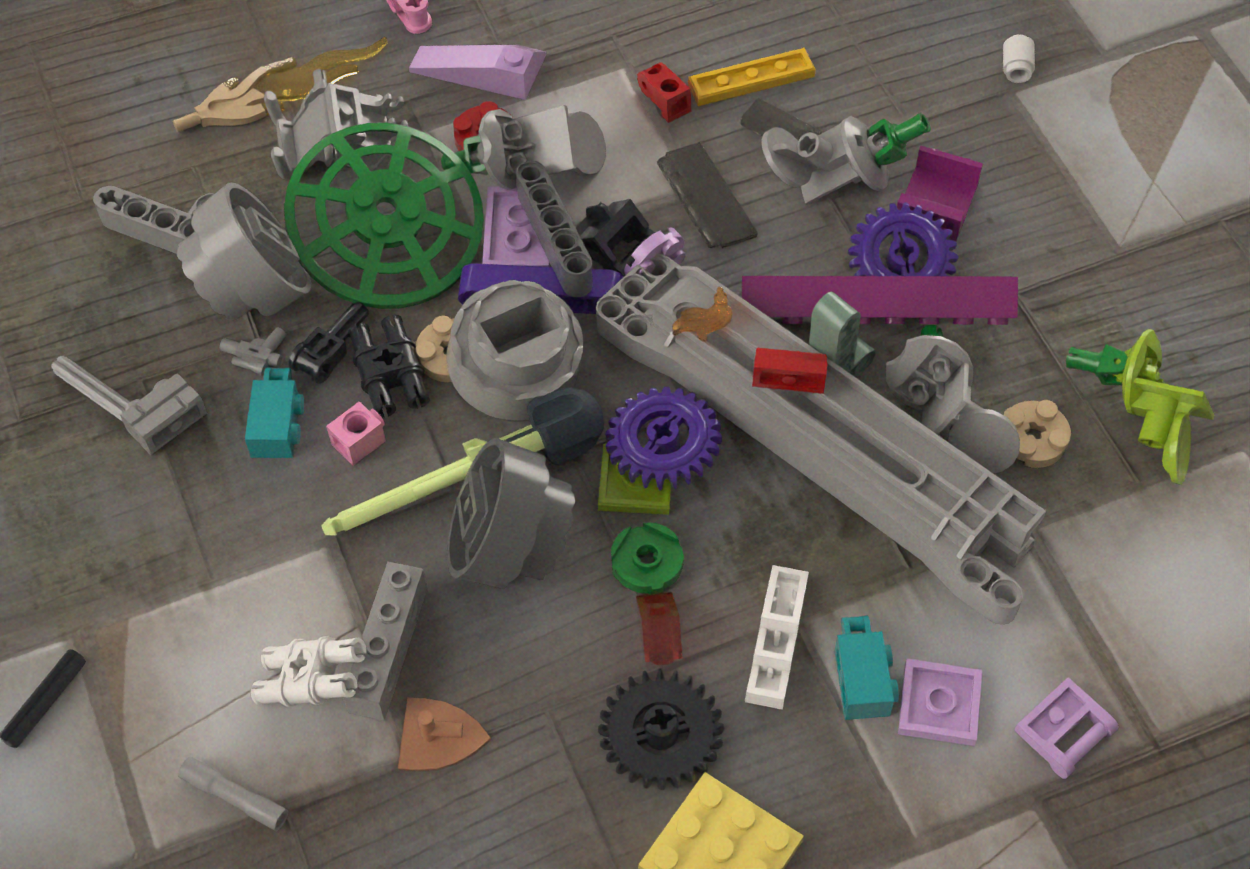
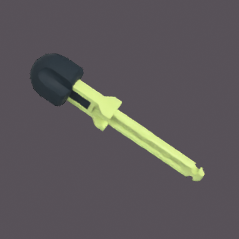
[321,387,604,535]

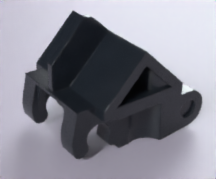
[576,199,656,277]

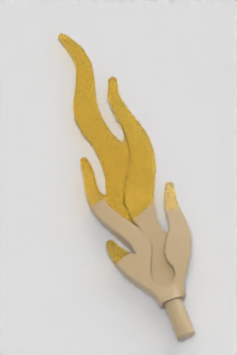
[173,37,388,132]

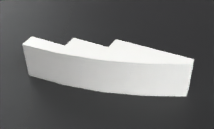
[745,565,809,710]

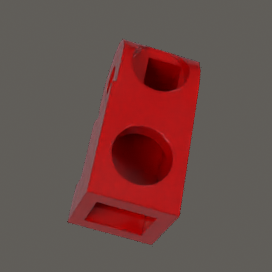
[637,62,692,123]

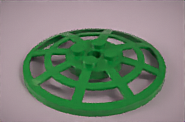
[284,123,484,309]

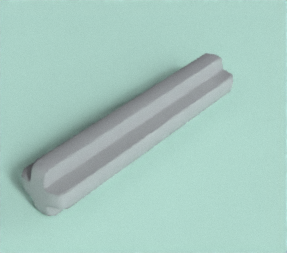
[51,356,130,421]

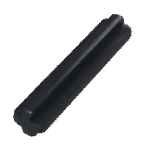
[0,649,86,748]

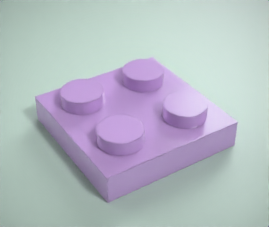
[898,659,982,746]

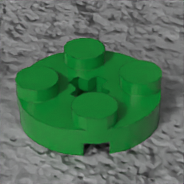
[611,522,684,596]

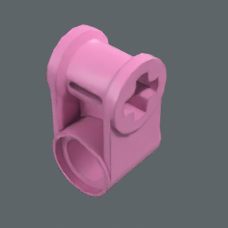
[386,0,432,34]

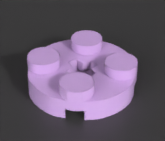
[624,227,686,276]

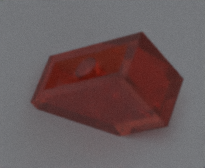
[636,592,683,665]

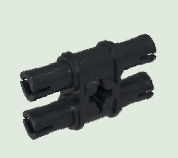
[348,314,430,418]

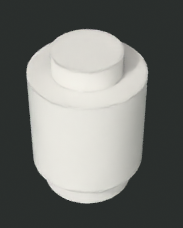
[1003,35,1035,83]

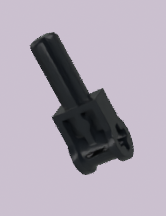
[288,302,369,384]

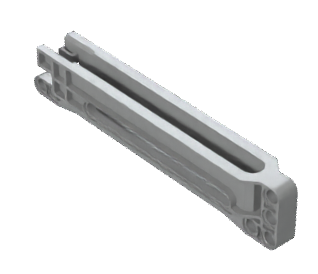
[596,253,1046,625]

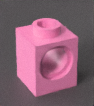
[326,402,386,466]

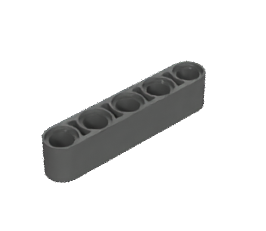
[516,161,593,297]

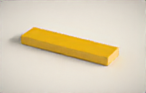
[688,48,816,106]

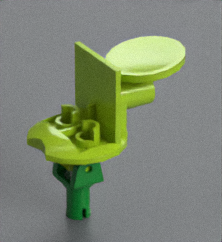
[1066,329,1214,485]

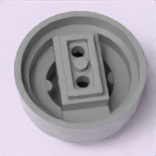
[177,182,311,320]
[446,280,583,420]

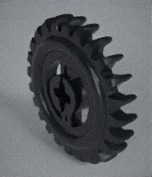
[598,668,724,790]

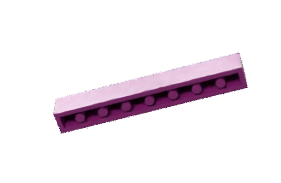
[742,276,1018,325]

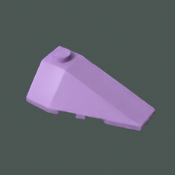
[409,45,546,100]

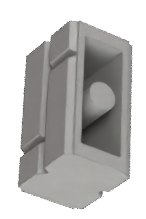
[120,373,207,455]

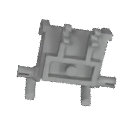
[264,69,408,180]

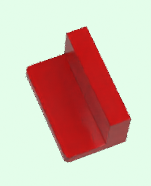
[752,348,828,394]

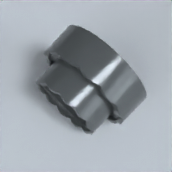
[447,438,575,589]

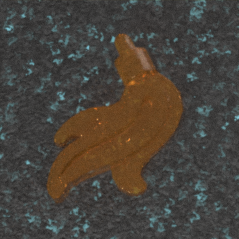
[672,287,733,342]

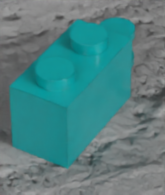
[245,367,304,458]
[834,615,899,720]

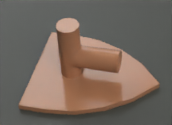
[398,697,491,771]

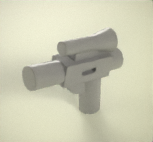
[219,327,287,377]

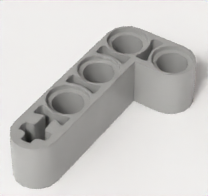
[93,186,214,254]

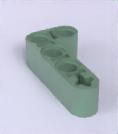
[809,291,876,378]

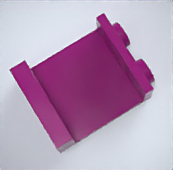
[897,145,983,241]

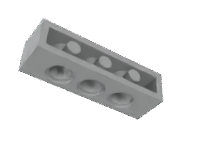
[343,561,427,721]

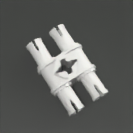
[251,636,366,707]

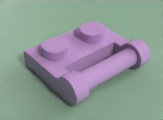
[1014,677,1119,779]

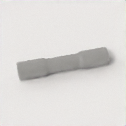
[178,757,288,831]

